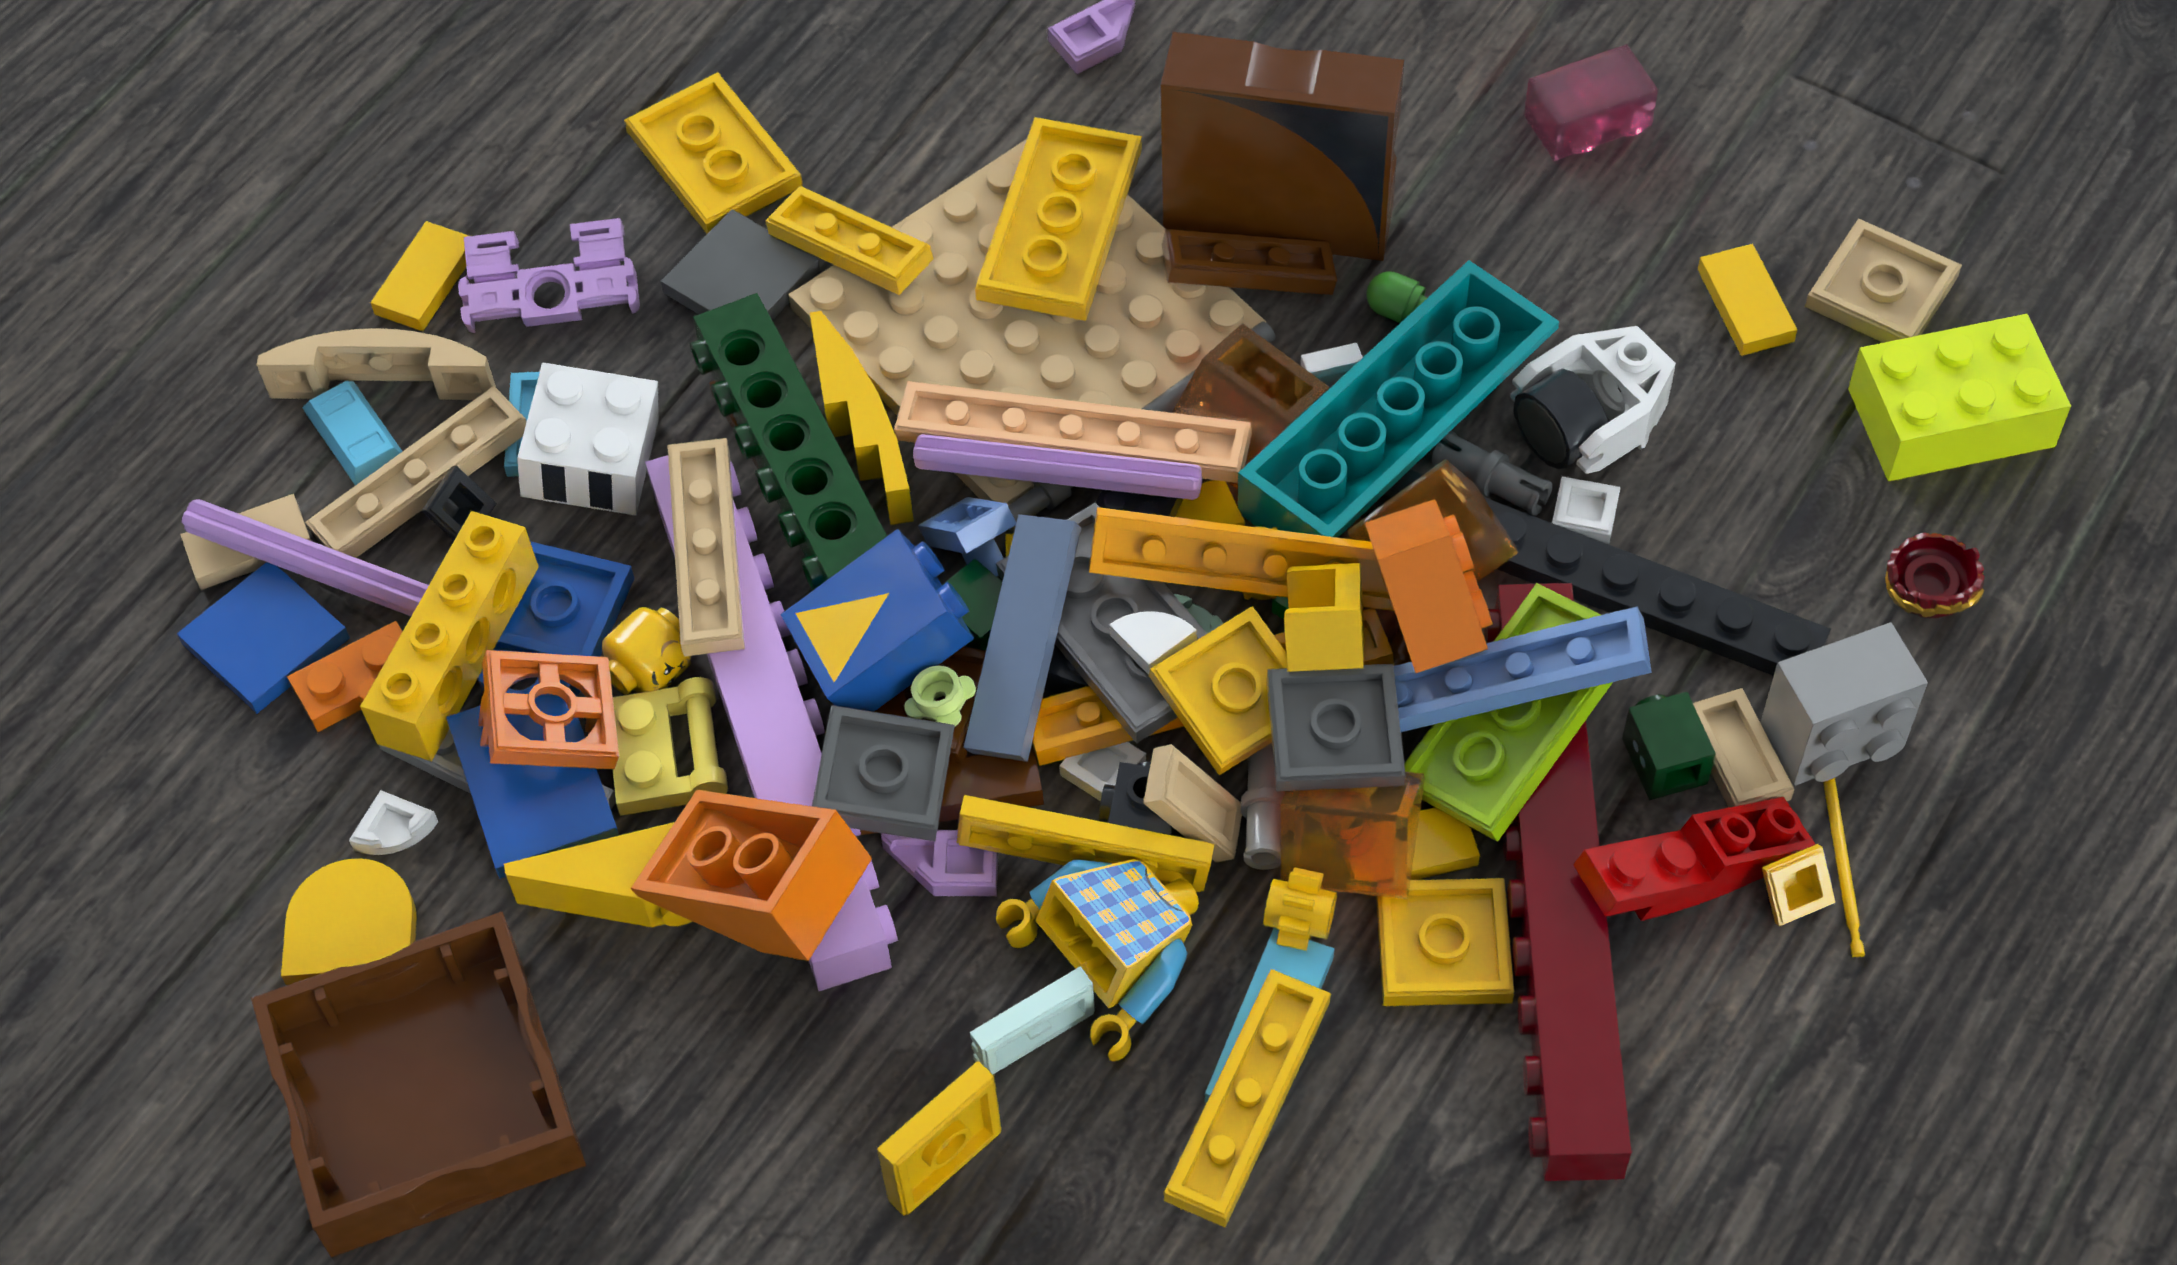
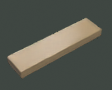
[305,386,527,558]
[668,438,745,656]

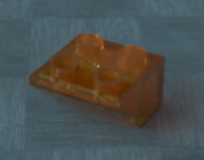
[1172,323,1330,490]

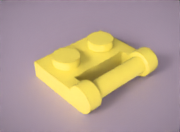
[612,677,728,816]

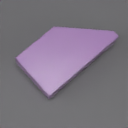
[1047,0,1135,74]

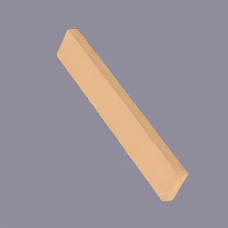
[894,381,1252,483]

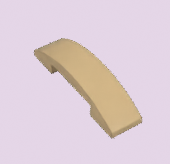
[257,328,496,400]

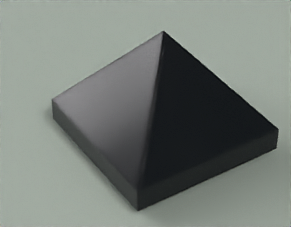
[421,465,497,541]

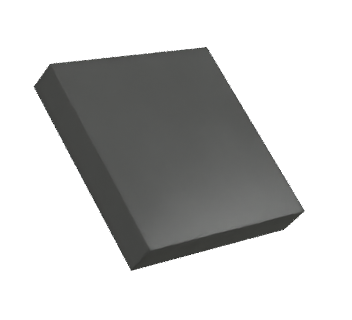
[661,209,820,321]
[1267,664,1406,792]
[812,705,955,841]

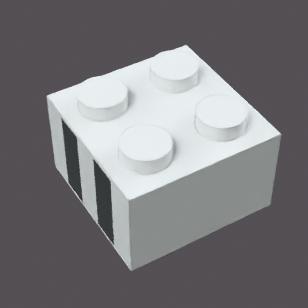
[517,362,659,515]

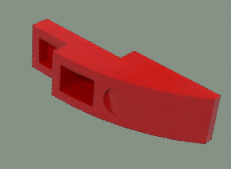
[1573,797,1816,921]

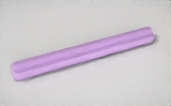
[913,434,1203,500]
[182,499,429,616]

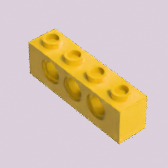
[360,511,539,762]

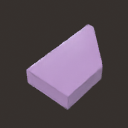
[881,830,998,896]

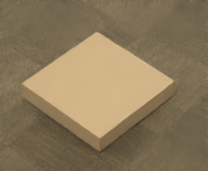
[1805,218,1962,343]

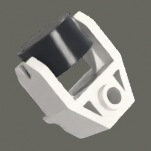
[1510,326,1676,474]

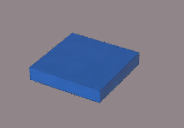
[177,562,350,714]

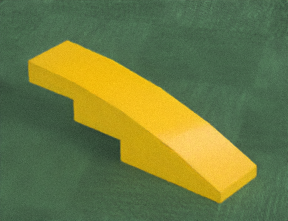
[810,311,914,525]

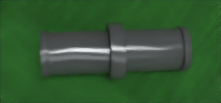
[1432,431,1552,516]

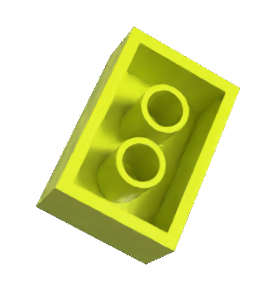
[1848,314,2071,482]

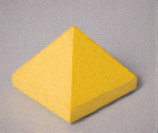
[1762,844,1835,926]

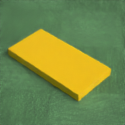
[975,117,1142,321]

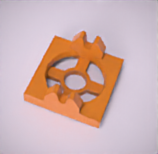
[479,650,619,769]

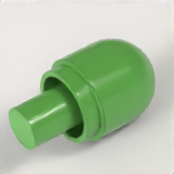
[1367,271,1427,323]

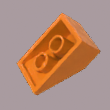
[631,790,872,961]

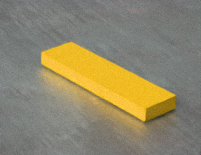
[956,795,1214,892]
[1164,969,1331,1227]

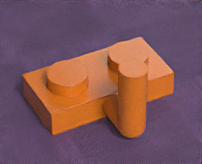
[287,621,403,732]

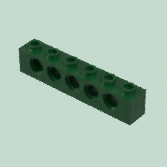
[690,293,887,591]

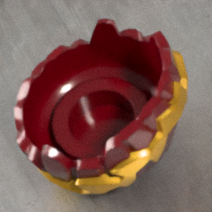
[1885,533,1985,619]

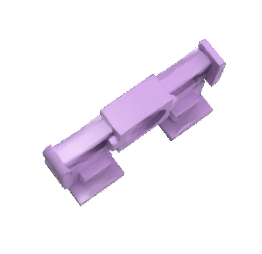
[458,218,640,333]

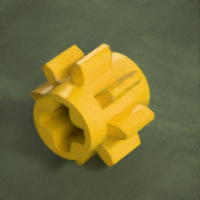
[1263,867,1337,951]

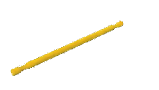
[1823,778,1865,957]

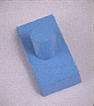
[918,497,1016,576]

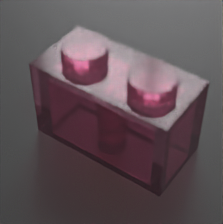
[1524,44,1658,161]

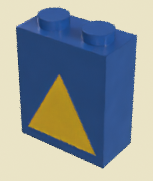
[780,529,974,712]

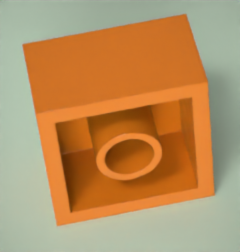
[1365,499,1493,673]

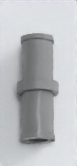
[1241,743,1290,870]

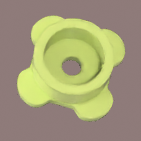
[904,666,976,727]

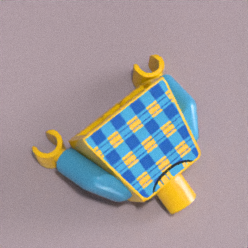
[996,859,1199,1061]

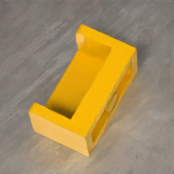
[1284,563,1364,672]

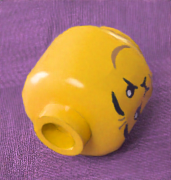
[602,607,691,695]

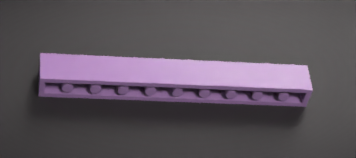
[645,455,898,991]

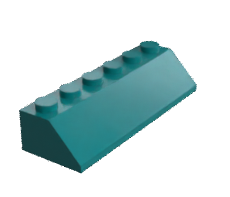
[1238,260,1559,538]

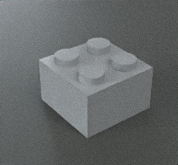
[1760,622,1928,786]

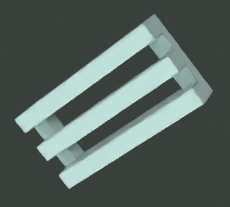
[970,966,1095,1075]

